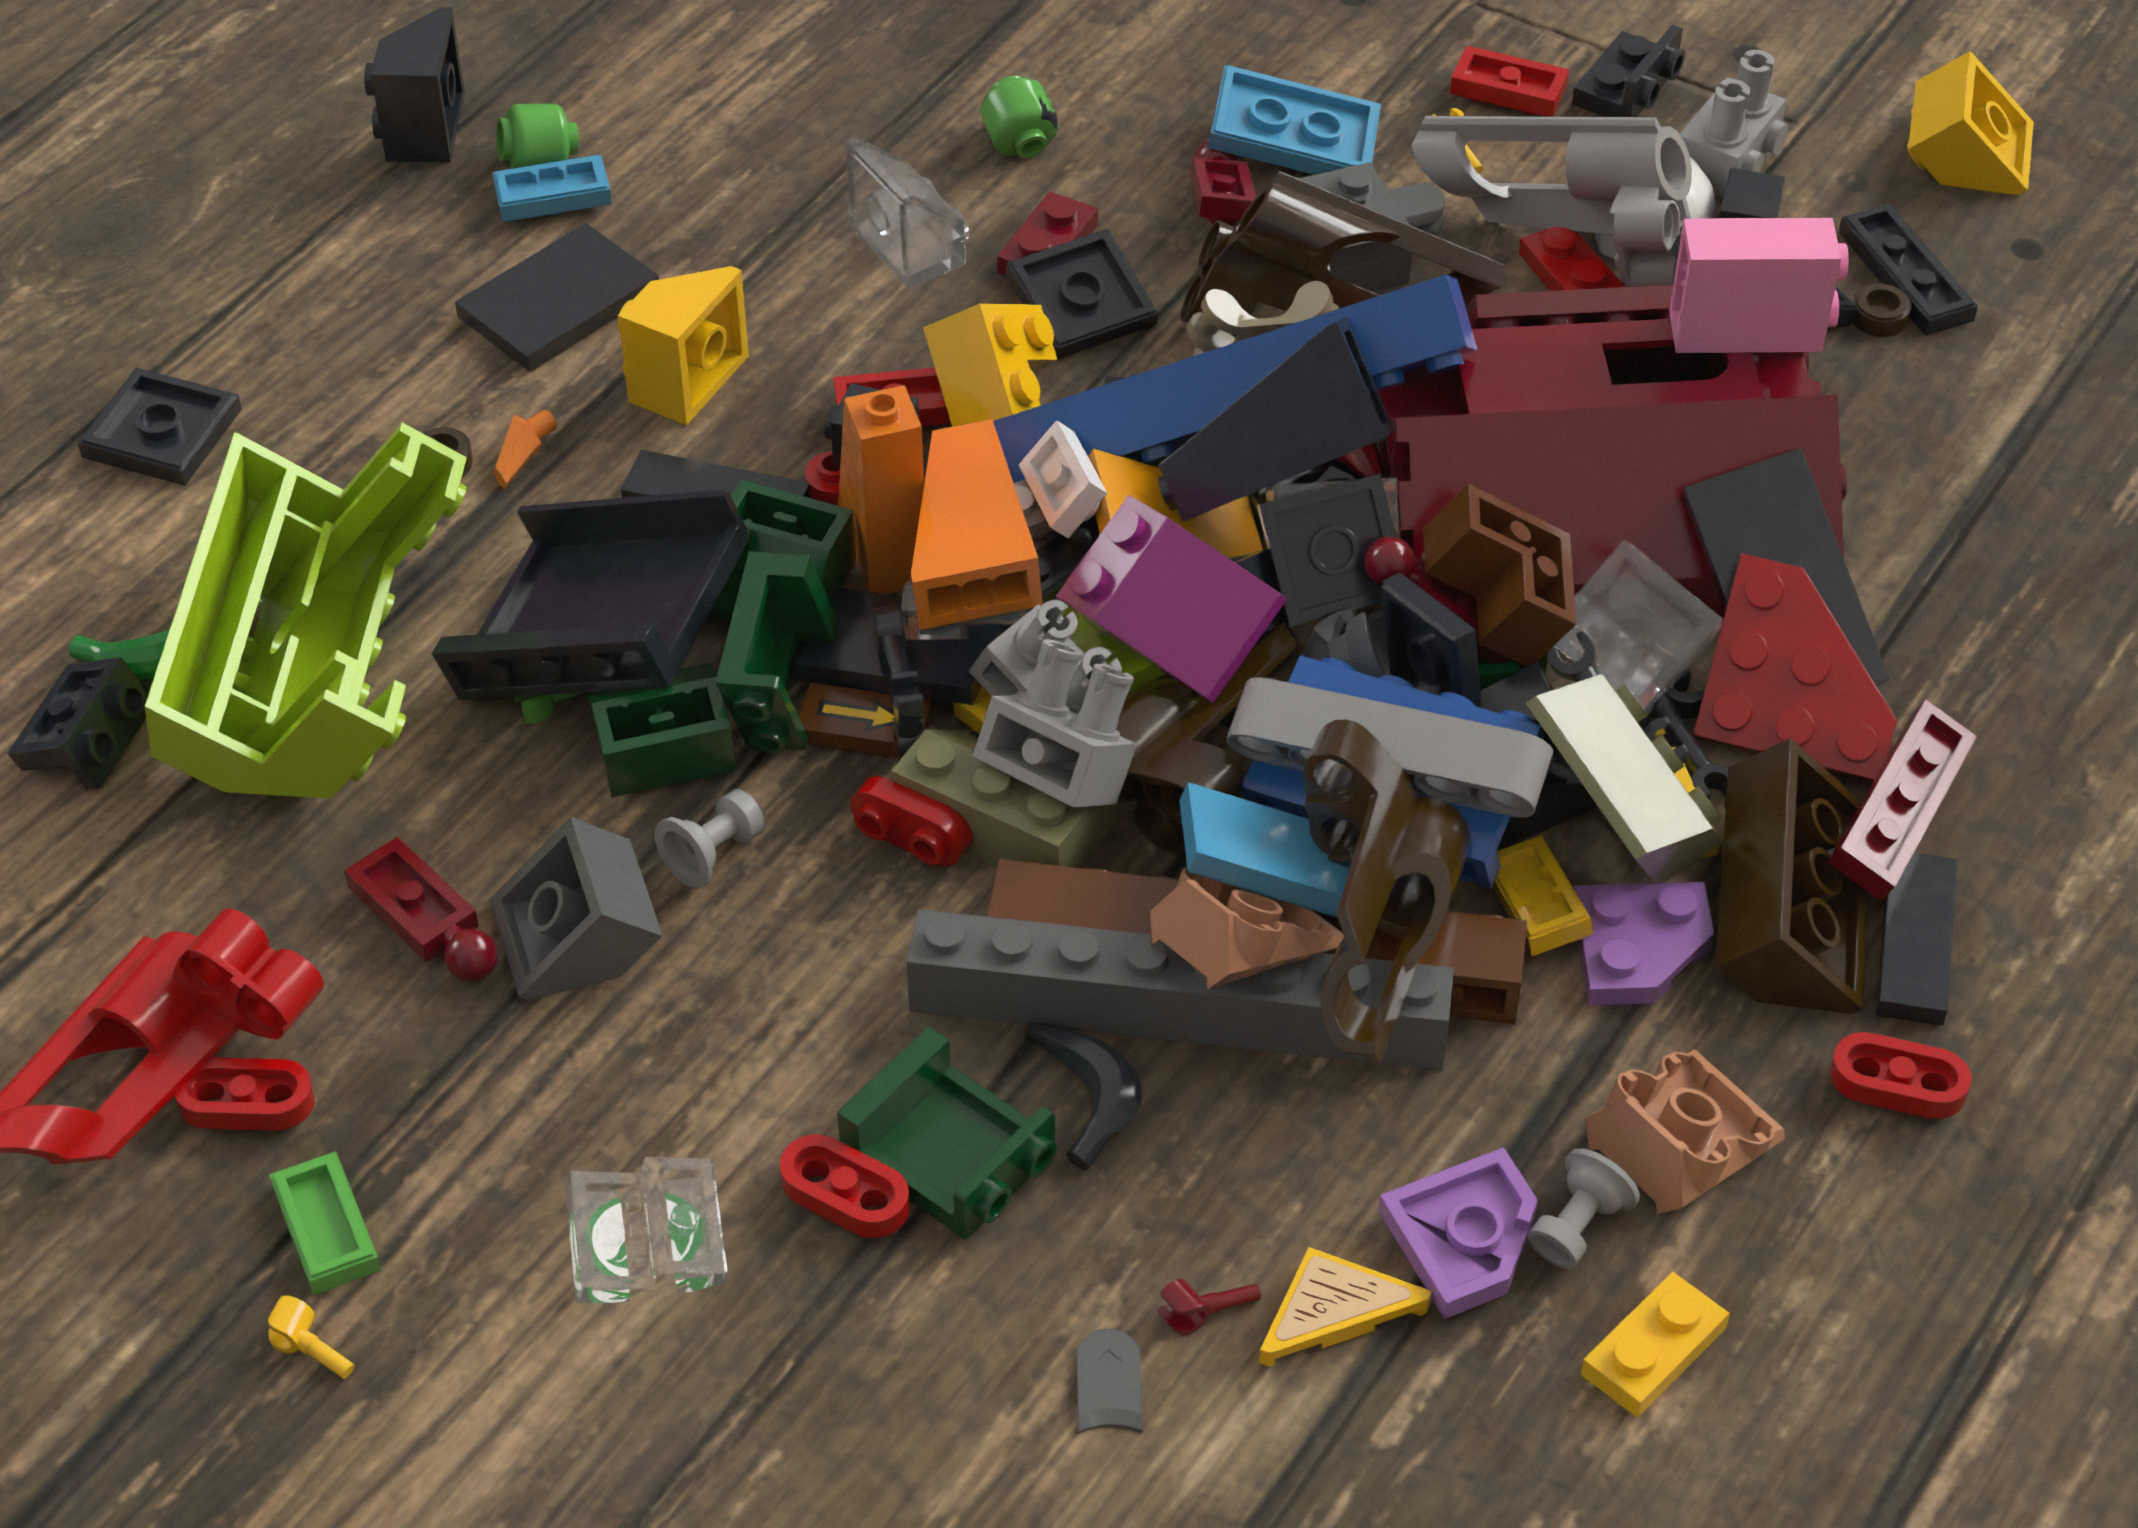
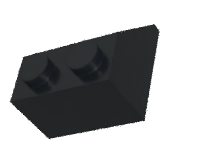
[364,7,465,162]

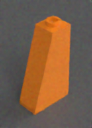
[838,385,924,594]
[911,419,1043,630]

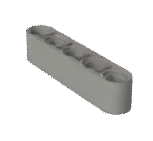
[1226,677,1553,817]

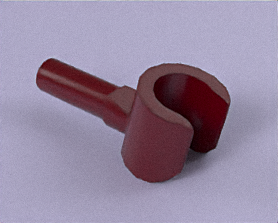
[1157,1279,1261,1336]

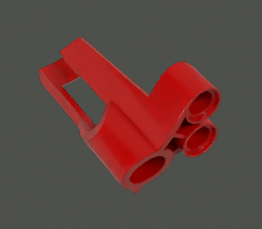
[0,908,324,1165]

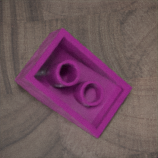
[1055,495,1287,703]

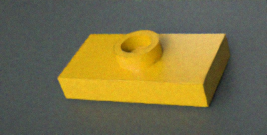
[1492,835,1593,956]

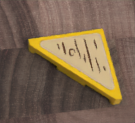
[1259,1247,1432,1367]

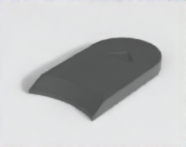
[1077,1329,1143,1434]

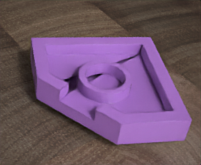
[1574,882,1714,1006]
[1378,1147,1537,1319]

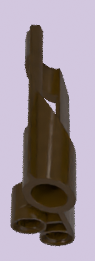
[1180,171,1507,338]
[1116,622,1305,850]
[1303,719,1471,1064]

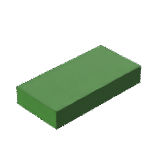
[269,1151,381,1295]

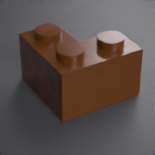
[1423,483,1577,667]

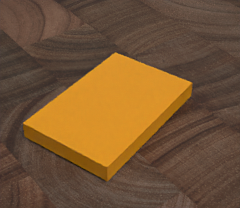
[1088,449,1263,558]

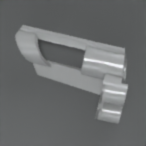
[1411,116,1692,287]

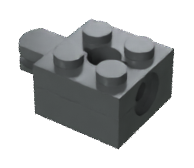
[1298,162,1445,292]

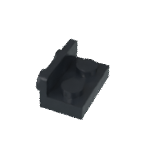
[1572,25,1685,117]
[7,657,149,790]

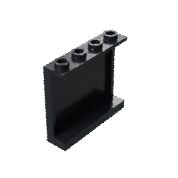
[431,489,751,700]

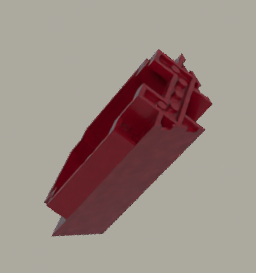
[1373,319,1847,626]

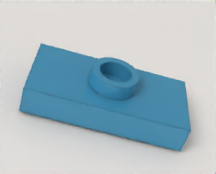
[492,155,612,222]

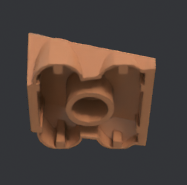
[1150,868,1344,990]
[1585,1049,1785,1214]

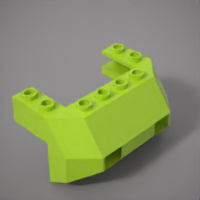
[145,422,467,799]

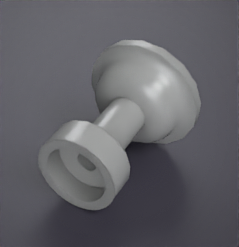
[655,789,765,889]
[1527,1149,1640,1269]

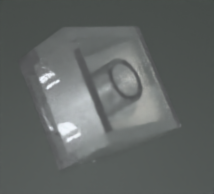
[846,137,969,289]
[1554,539,1722,711]

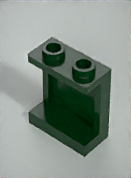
[715,551,838,753]
[837,1026,1057,1240]

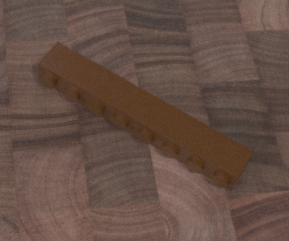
[987,859,1527,1024]

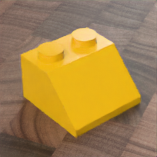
[1907,51,2034,195]
[617,266,749,426]

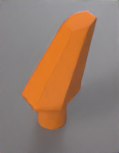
[493,409,557,489]

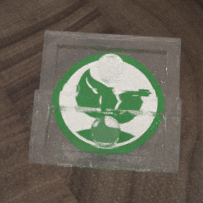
[565,1157,728,1303]

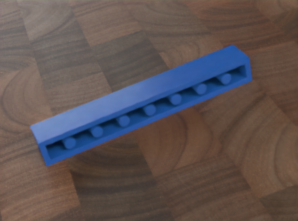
[993,274,1477,483]

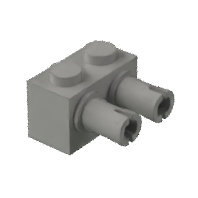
[1680,50,1788,198]
[969,600,1122,715]
[973,639,1137,808]

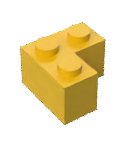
[923,303,1057,427]

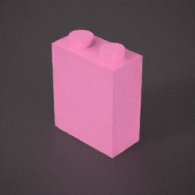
[1669,218,1849,353]

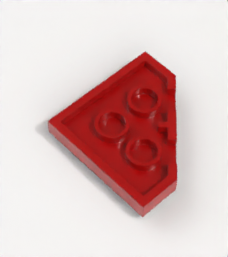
[1693,553,1897,782]

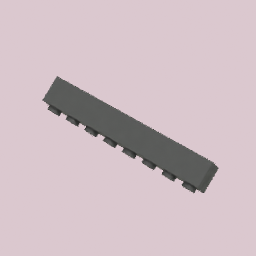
[907,909,1454,1070]

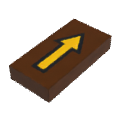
[799,682,933,758]

